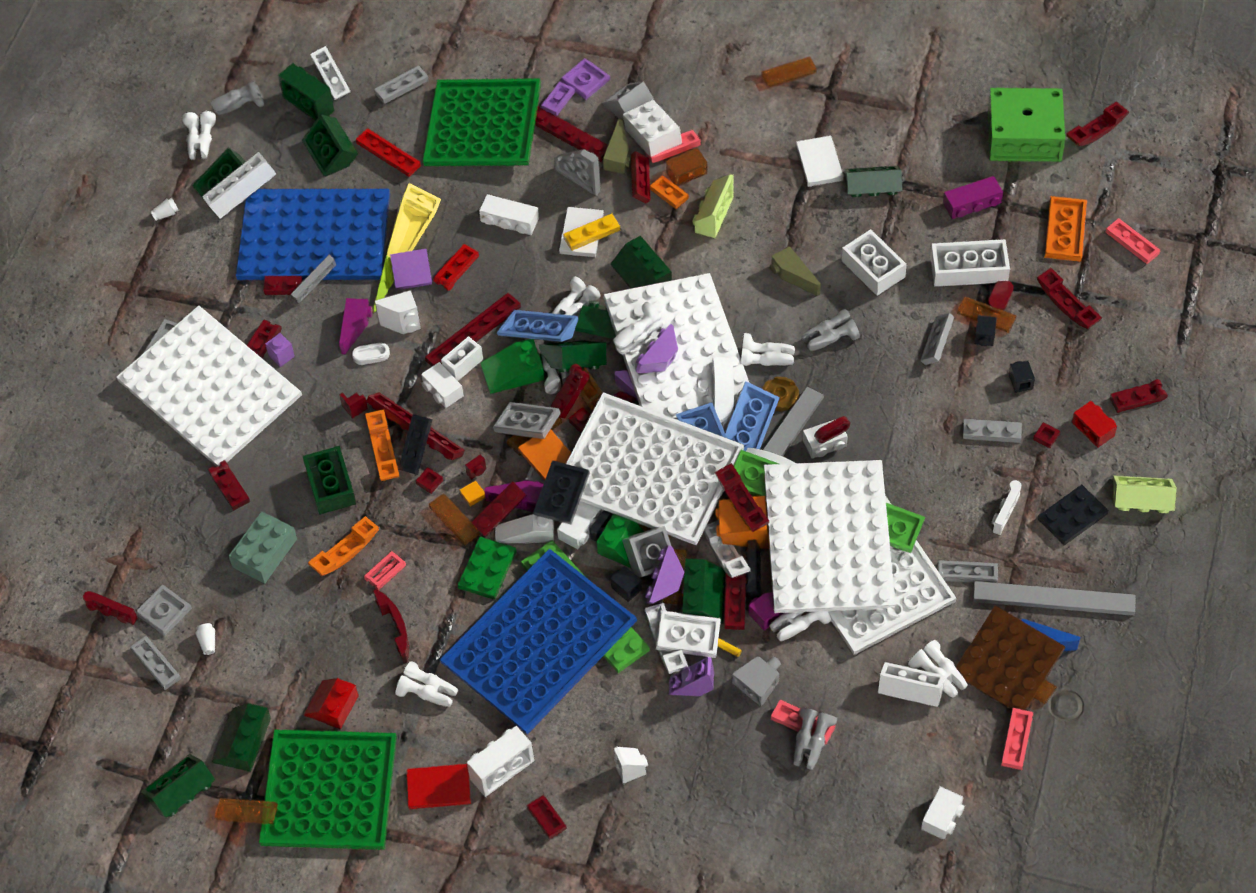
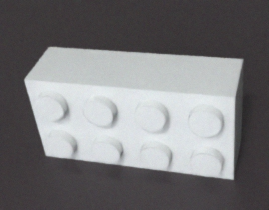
[930,239,1010,287]

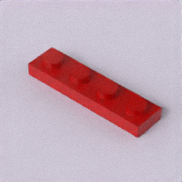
[356,128,421,177]

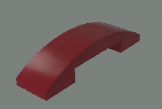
[1066,101,1129,146]
[1037,268,1102,329]
[715,463,770,532]
[373,589,409,664]

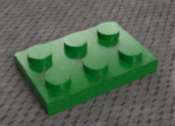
[458,537,517,600]

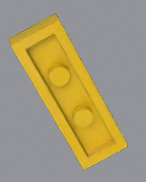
[563,213,620,251]

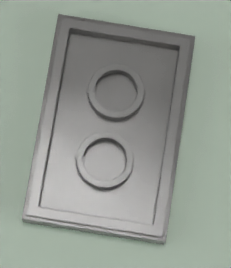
[493,402,561,439]

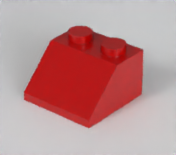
[304,678,359,730]

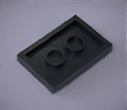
[534,460,590,525]
[1038,484,1109,545]

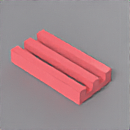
[364,551,406,590]

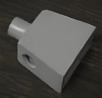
[732,656,781,706]

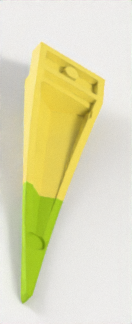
[373,183,441,313]

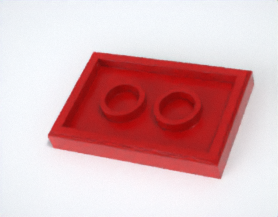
[407,764,471,809]

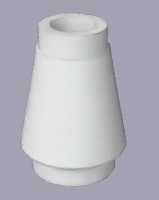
[151,198,179,221]
[195,623,215,655]

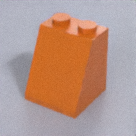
[716,496,770,549]

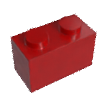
[1072,401,1117,448]

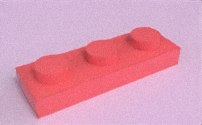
[645,130,701,164]
[1106,218,1160,264]
[771,700,835,744]
[1001,708,1033,770]

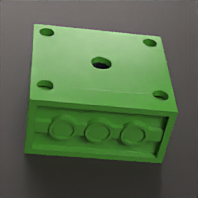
[988,88,1065,162]

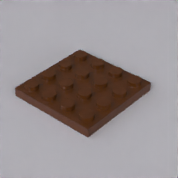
[956,605,1065,711]

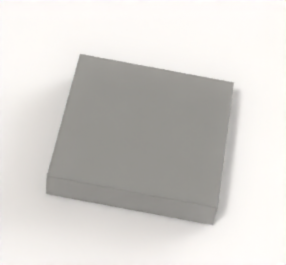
[135,584,192,636]

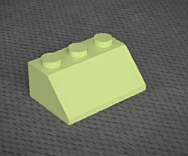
[693,174,734,238]
[1113,476,1177,513]

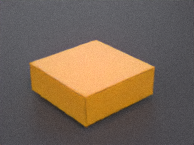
[460,481,485,507]

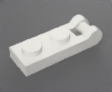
[992,480,1021,535]

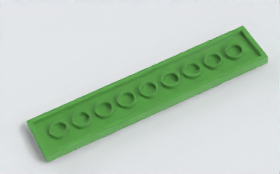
[734,450,925,553]

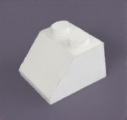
[375,290,421,334]

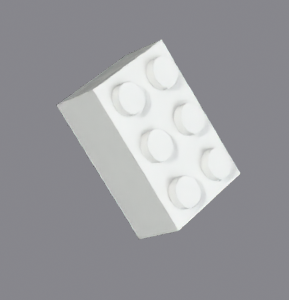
[623,100,682,157]
[842,229,907,296]
[467,726,534,797]

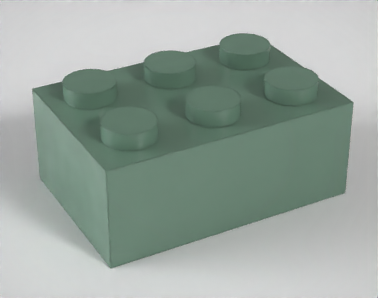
[229,511,297,584]

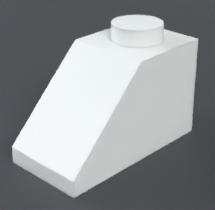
[614,747,648,784]

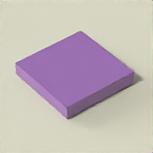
[561,58,610,100]
[390,249,432,290]

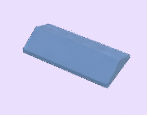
[497,310,578,342]
[725,381,780,451]
[676,402,727,438]

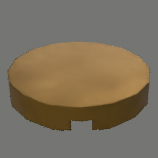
[762,377,799,412]

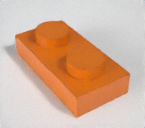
[650,175,689,209]

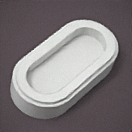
[352,343,390,365]

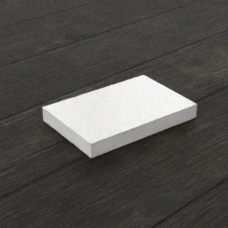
[796,136,843,187]
[559,207,604,257]
[656,611,721,658]

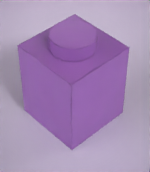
[265,333,295,367]

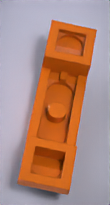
[365,410,399,481]
[308,516,379,576]

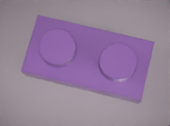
[541,82,575,116]

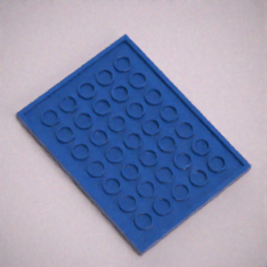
[236,189,390,280]
[440,549,637,735]

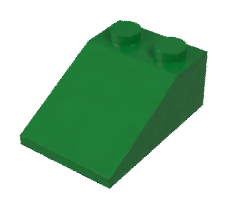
[481,339,544,394]

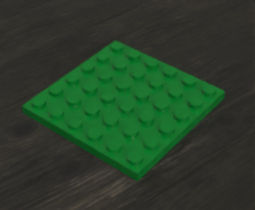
[423,78,541,166]
[259,730,397,850]

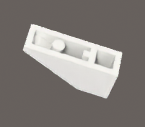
[310,46,351,100]
[495,514,554,544]

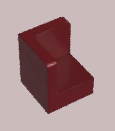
[339,392,368,419]

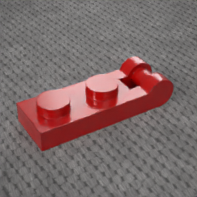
[433,244,479,291]

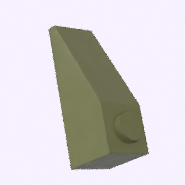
[603,119,631,174]
[770,246,821,296]

